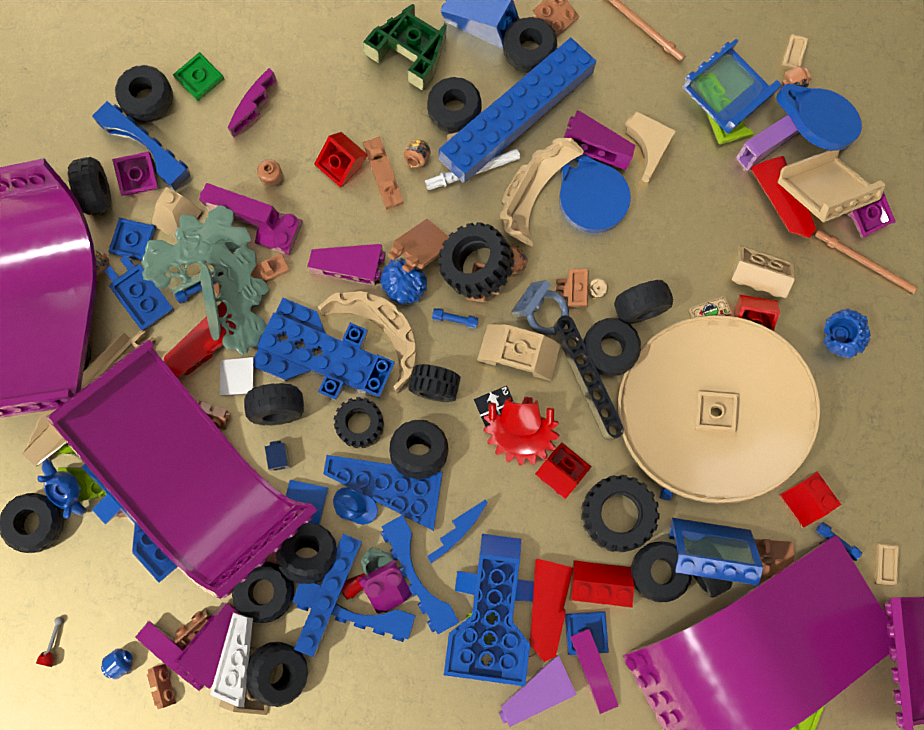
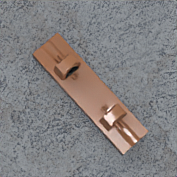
[363,136,404,210]
[213,253,290,302]

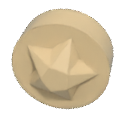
[589,278,609,297]

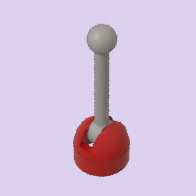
[36,617,63,667]

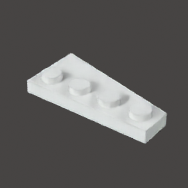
[210,613,253,707]

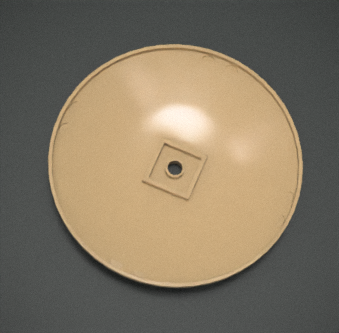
[618,316,820,504]

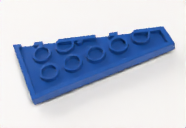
[323,455,443,531]

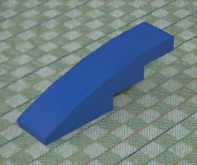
[427,499,487,564]

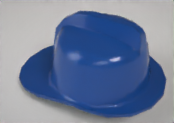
[333,487,378,525]

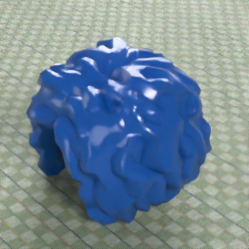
[380,257,427,305]
[823,308,871,359]

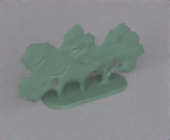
[141,205,252,293]
[200,243,270,355]

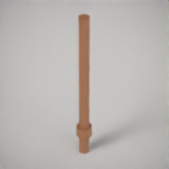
[608,0,686,62]
[814,229,917,293]

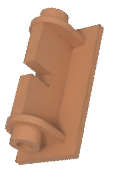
[196,400,231,429]
[174,608,211,649]
[146,664,176,709]

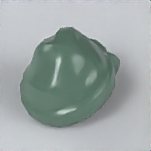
[361,547,394,575]

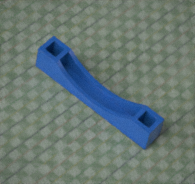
[92,101,190,191]
[380,515,459,634]
[294,534,362,658]
[293,583,416,642]

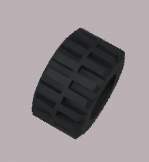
[408,364,461,402]
[334,397,384,448]

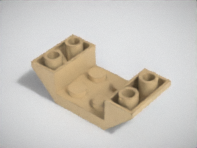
[477,324,561,381]

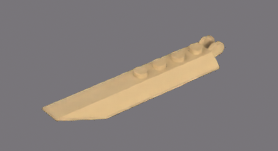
[22,330,155,467]

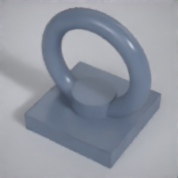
[511,280,569,335]

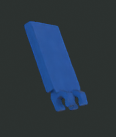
[104,255,174,330]

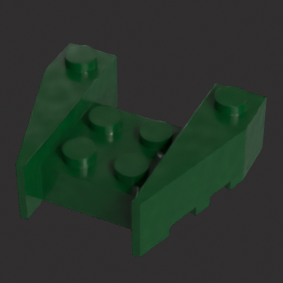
[363,4,447,91]

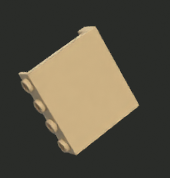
[778,150,886,222]

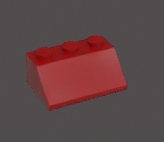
[569,560,634,608]

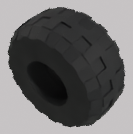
[503,17,557,73]
[115,65,173,122]
[427,77,482,134]
[67,157,111,215]
[614,280,674,324]
[584,318,641,376]
[244,383,304,426]
[389,420,448,480]
[0,493,64,553]
[276,522,337,584]
[631,541,692,602]
[232,561,294,623]
[246,641,308,707]

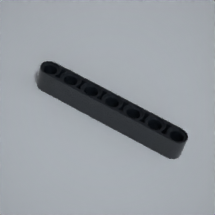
[553,315,624,440]

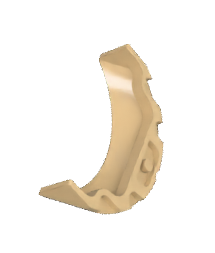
[500,138,584,246]
[318,291,416,393]

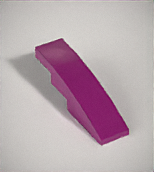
[228,68,277,137]
[135,621,201,691]
[570,629,618,714]

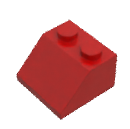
[314,132,368,187]
[734,295,780,331]
[535,442,592,499]
[779,471,842,528]

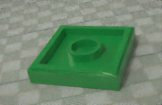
[172,52,225,101]

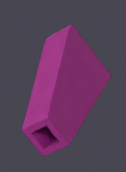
[564,110,636,170]
[199,183,280,230]
[307,244,386,286]
[174,602,240,689]

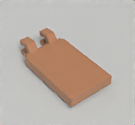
[388,219,449,273]

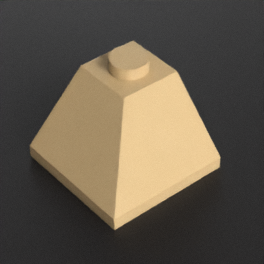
[151,187,203,238]

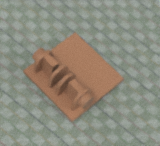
[532,0,579,37]
[753,539,794,580]

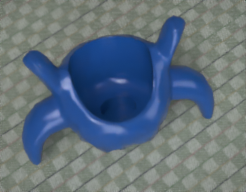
[37,458,87,518]

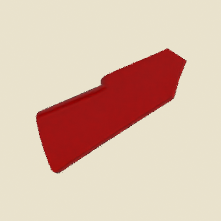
[751,156,816,238]
[164,302,237,378]
[530,559,573,662]

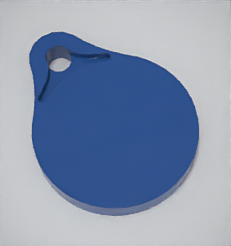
[776,84,862,151]
[559,154,631,233]

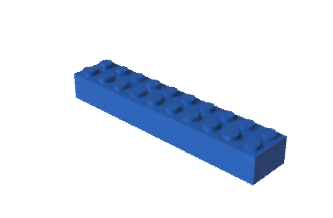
[439,37,596,183]

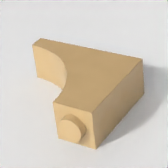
[625,111,675,183]

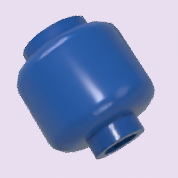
[101,648,133,679]

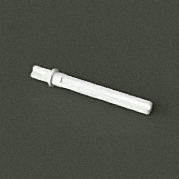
[425,149,520,190]

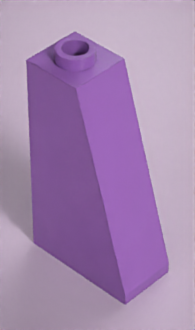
[736,115,799,171]
[499,655,577,727]

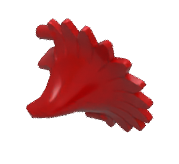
[483,397,560,465]

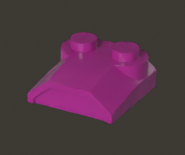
[112,151,158,196]
[846,191,896,238]
[255,212,303,255]
[359,560,412,613]

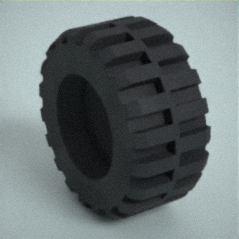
[438,222,515,299]
[581,475,660,553]

